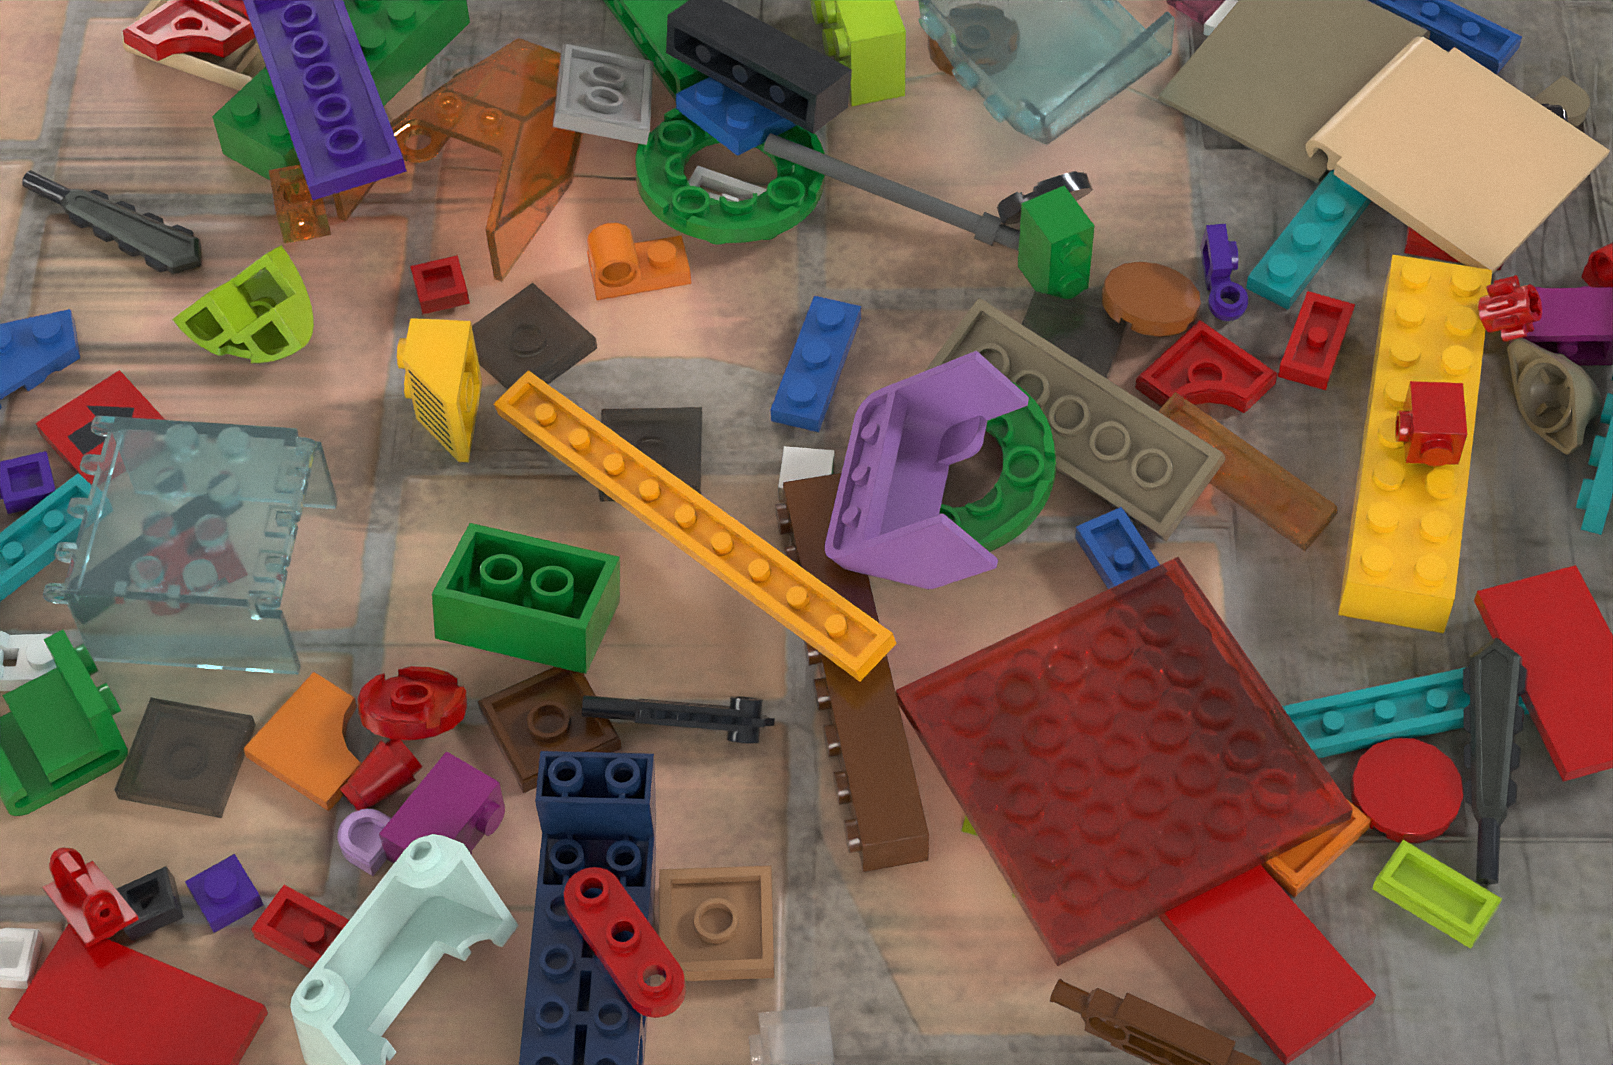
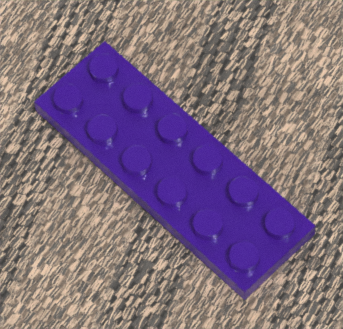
[243,0,407,200]

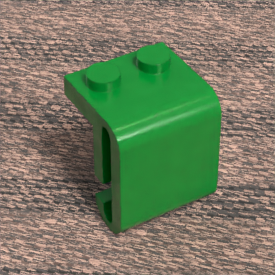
[0,629,128,816]

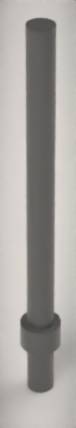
[764,133,1020,251]

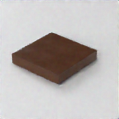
[478,667,622,793]

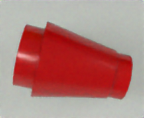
[339,739,423,811]

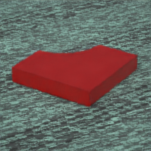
[123,0,255,61]
[1135,320,1278,416]

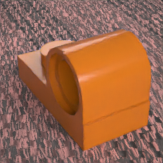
[587,223,692,300]

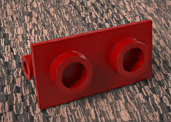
[42,847,139,947]

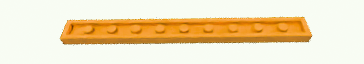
[493,370,897,682]

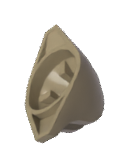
[1507,338,1602,455]

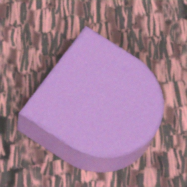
[337,809,391,876]

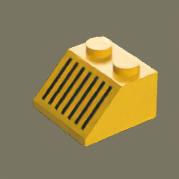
[397,318,482,463]

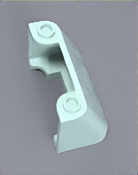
[290,834,518,1065]

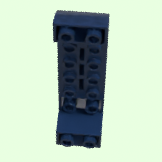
[519,751,656,1065]

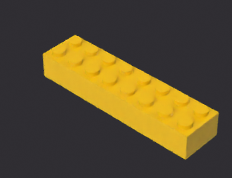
[1338,254,1492,634]

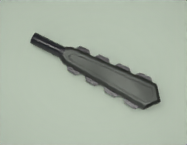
[22,170,201,274]
[1463,637,1528,885]

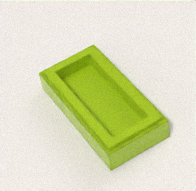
[1372,840,1502,949]

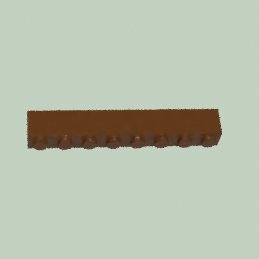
[775,473,929,872]

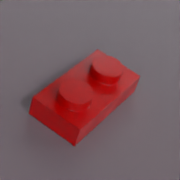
[1278,291,1355,391]
[251,884,350,969]

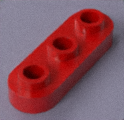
[564,867,686,1018]

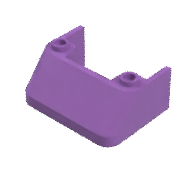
[825,351,1029,589]

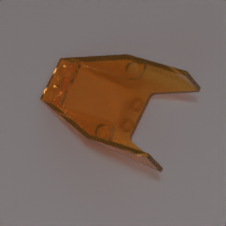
[332,38,584,282]

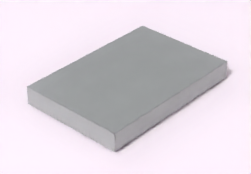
[553,44,654,145]

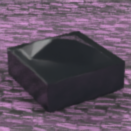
[116,866,184,941]

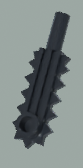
[582,695,775,743]

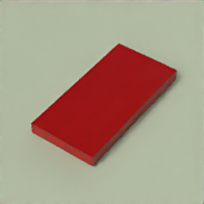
[1474,565,1613,782]
[1139,828,1376,1065]
[8,924,268,1065]

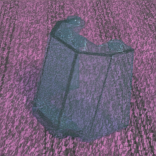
[918,0,1175,145]

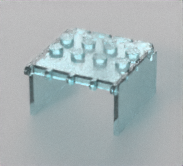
[43,416,338,675]

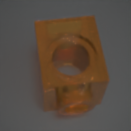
[269,164,331,244]

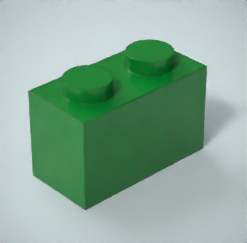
[1018,185,1095,306]

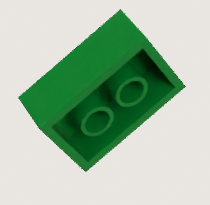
[432,523,620,674]

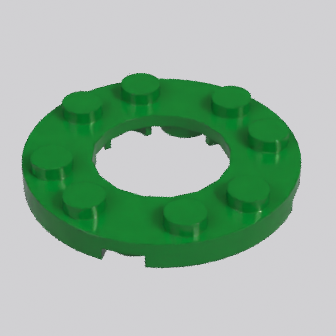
[635,108,825,245]
[939,381,1056,552]

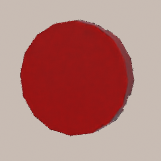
[357,666,467,740]
[1350,738,1464,843]

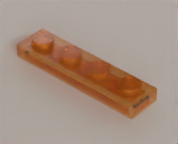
[1158,392,1338,552]

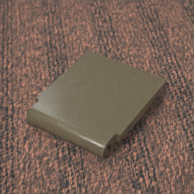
[1158,0,1430,183]

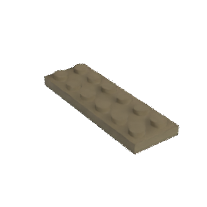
[925,298,1226,542]

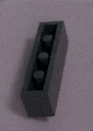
[666,0,852,134]

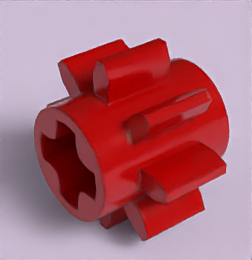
[1478,275,1542,342]

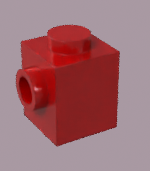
[1395,381,1468,466]

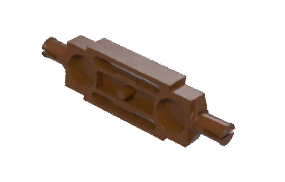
[1050,979,1262,1065]

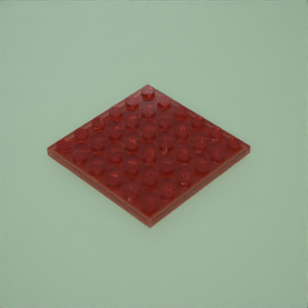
[896,557,1353,966]

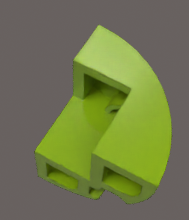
[172,245,314,363]

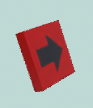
[35,370,178,491]

